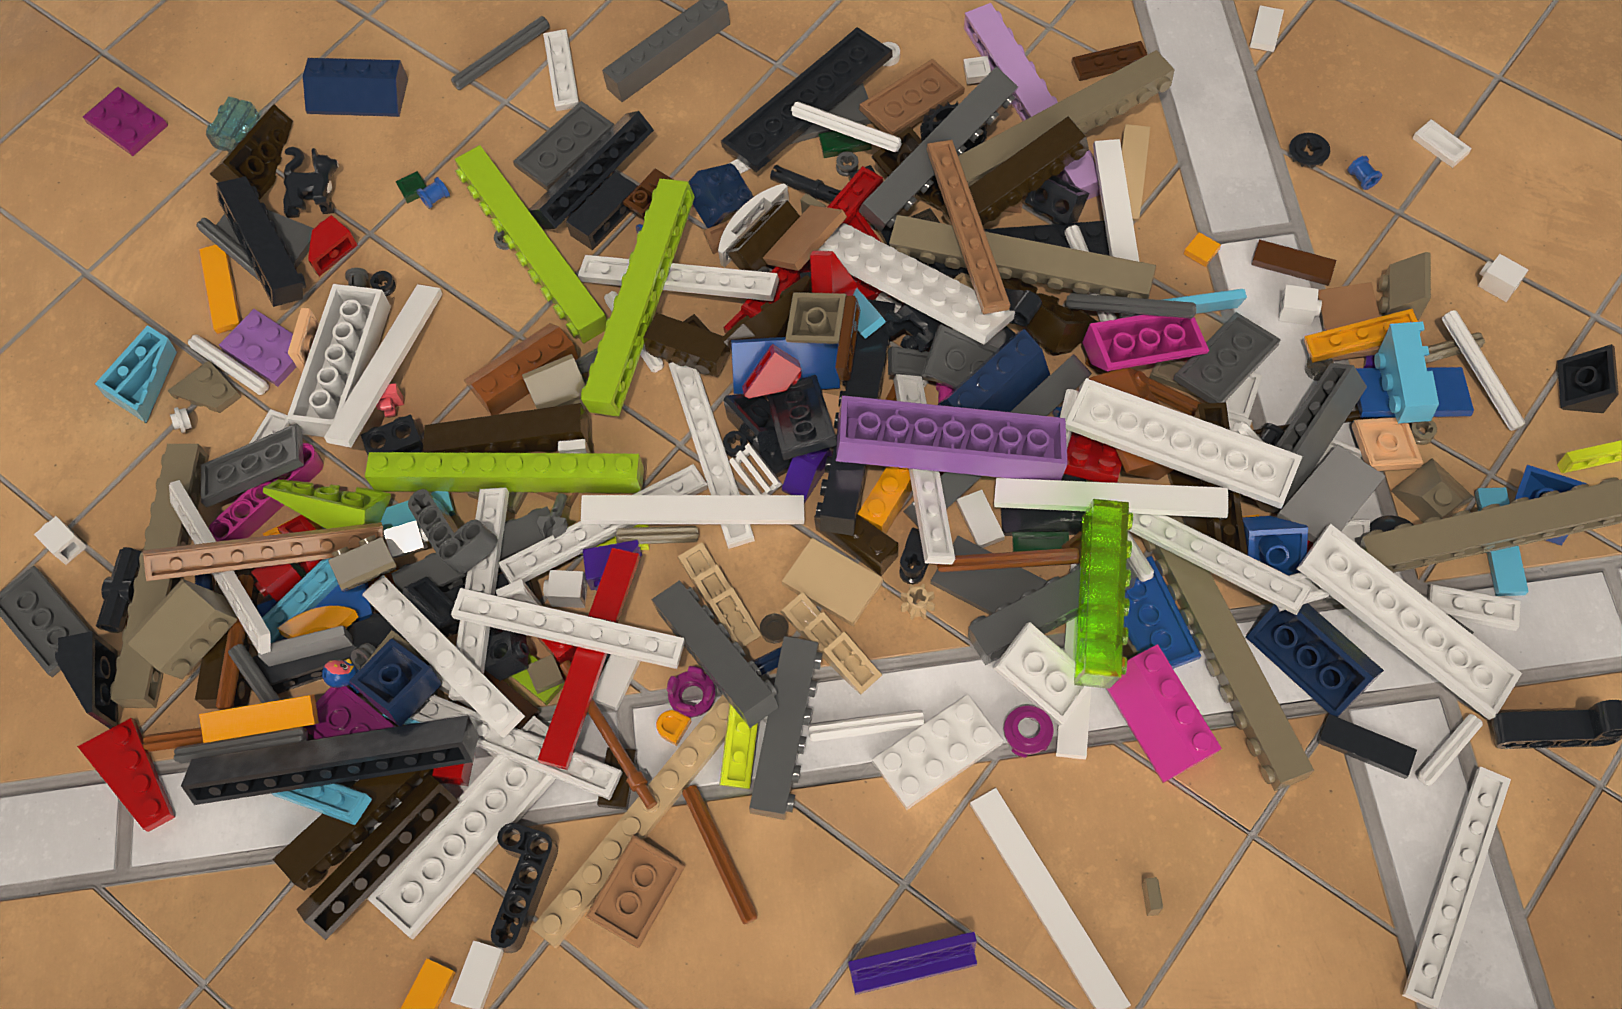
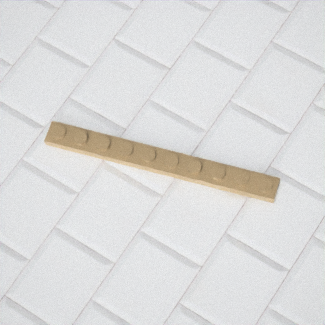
[531,694,729,949]

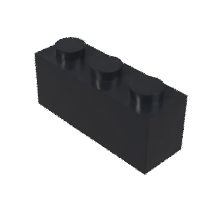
[566,171,638,251]

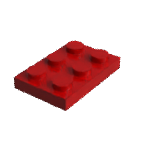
[1064,432,1122,483]

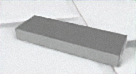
[258,626,353,666]

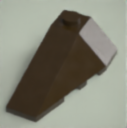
[210,104,293,200]
[872,126,945,210]
[721,275,812,349]
[1001,277,1098,354]

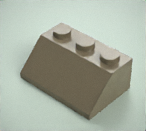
[126,579,238,679]

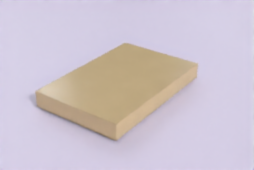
[782,538,883,626]

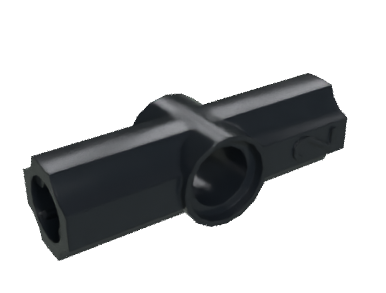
[96,547,142,633]

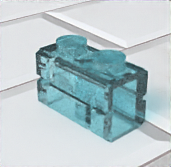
[206,97,260,152]

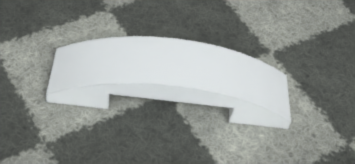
[718,183,789,268]

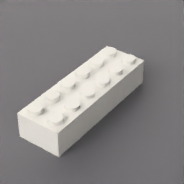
[286,284,391,437]

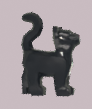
[283,147,339,218]
[881,303,953,352]

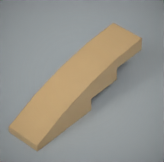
[1121,124,1150,222]
[678,542,762,648]
[780,592,882,695]

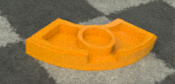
[277,606,359,639]

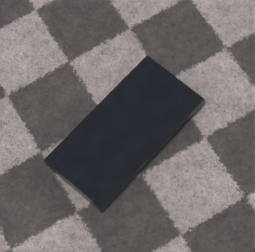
[766,375,837,460]

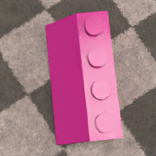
[1083,315,1209,371]
[1101,644,1222,783]

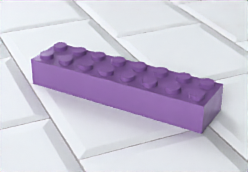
[836,396,1067,481]

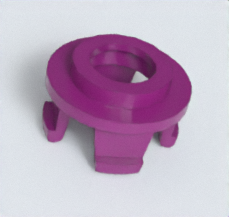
[667,666,716,717]
[1004,706,1054,758]

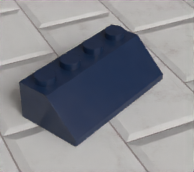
[303,58,408,117]
[938,329,1050,412]
[1246,603,1384,717]

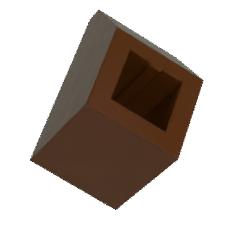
[623,168,674,217]

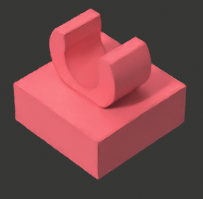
[376,383,404,418]

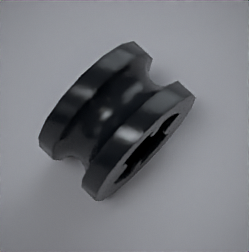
[370,271,396,296]
[723,431,747,458]

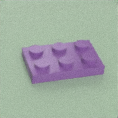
[219,309,297,387]

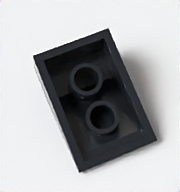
[1001,474,1089,536]
[55,631,118,729]

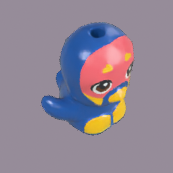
[322,659,360,694]

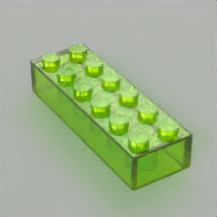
[1074,499,1133,689]

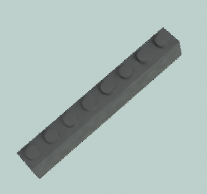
[859,66,1018,232]

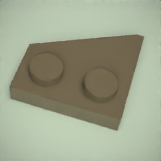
[168,360,241,413]

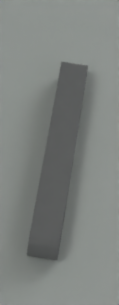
[903,354,1092,528]

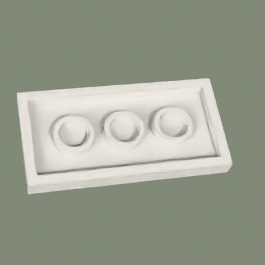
[872,694,1003,810]

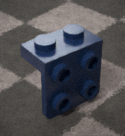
[689,163,754,229]

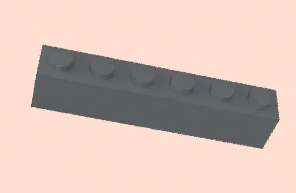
[602,0,730,102]
[1254,363,1367,514]
[391,506,555,593]
[968,548,1137,666]
[651,580,779,728]
[749,636,823,820]

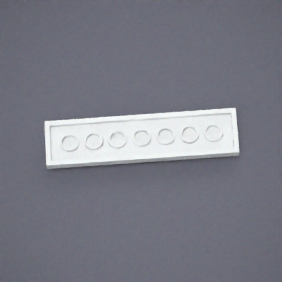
[817,223,1015,345]
[1066,378,1302,509]
[1297,524,1522,720]
[367,716,577,940]

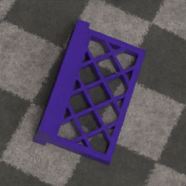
[848,932,977,995]

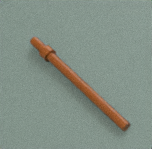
[560,660,657,809]

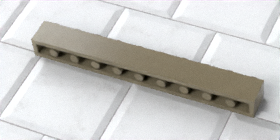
[958,50,1175,186]
[889,215,1156,299]
[110,444,209,708]
[1360,477,1622,573]
[1143,515,1314,791]

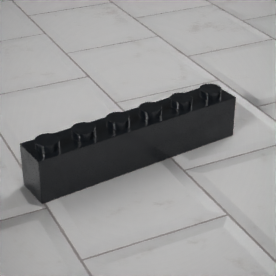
[528,111,654,230]
[216,176,306,307]

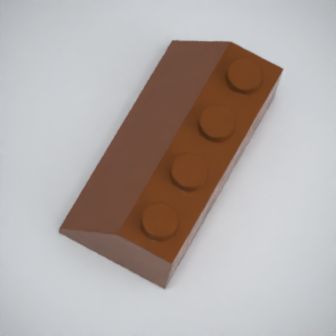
[464,323,579,415]
[1089,368,1174,480]

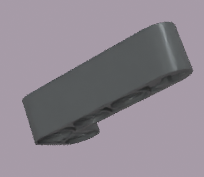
[408,489,498,574]

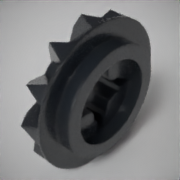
[1288,133,1330,169]

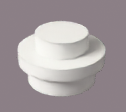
[170,407,192,433]

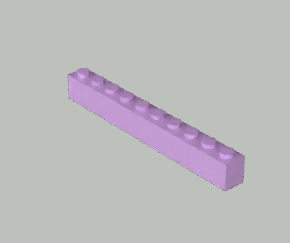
[964,3,1100,200]

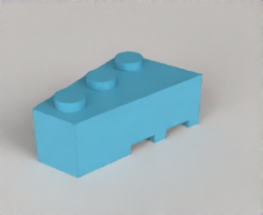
[1374,321,1439,423]
[95,325,177,423]

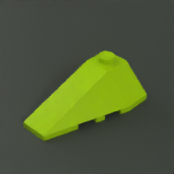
[263,479,391,529]

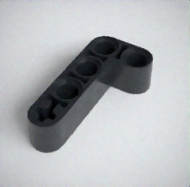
[1491,700,1622,749]
[491,823,558,954]

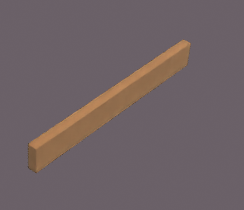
[926,140,1010,314]
[142,522,384,581]

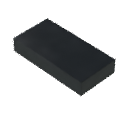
[402,576,458,630]

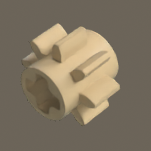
[901,584,935,620]

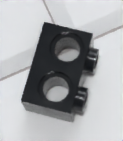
[1025,176,1089,225]
[360,414,424,455]
[484,627,529,681]

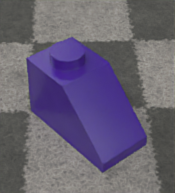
[782,447,832,503]
[583,540,643,591]

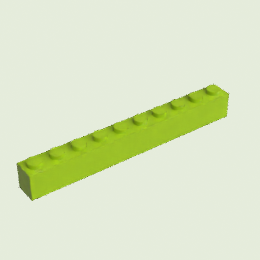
[455,145,607,344]
[581,179,695,417]
[365,452,644,493]

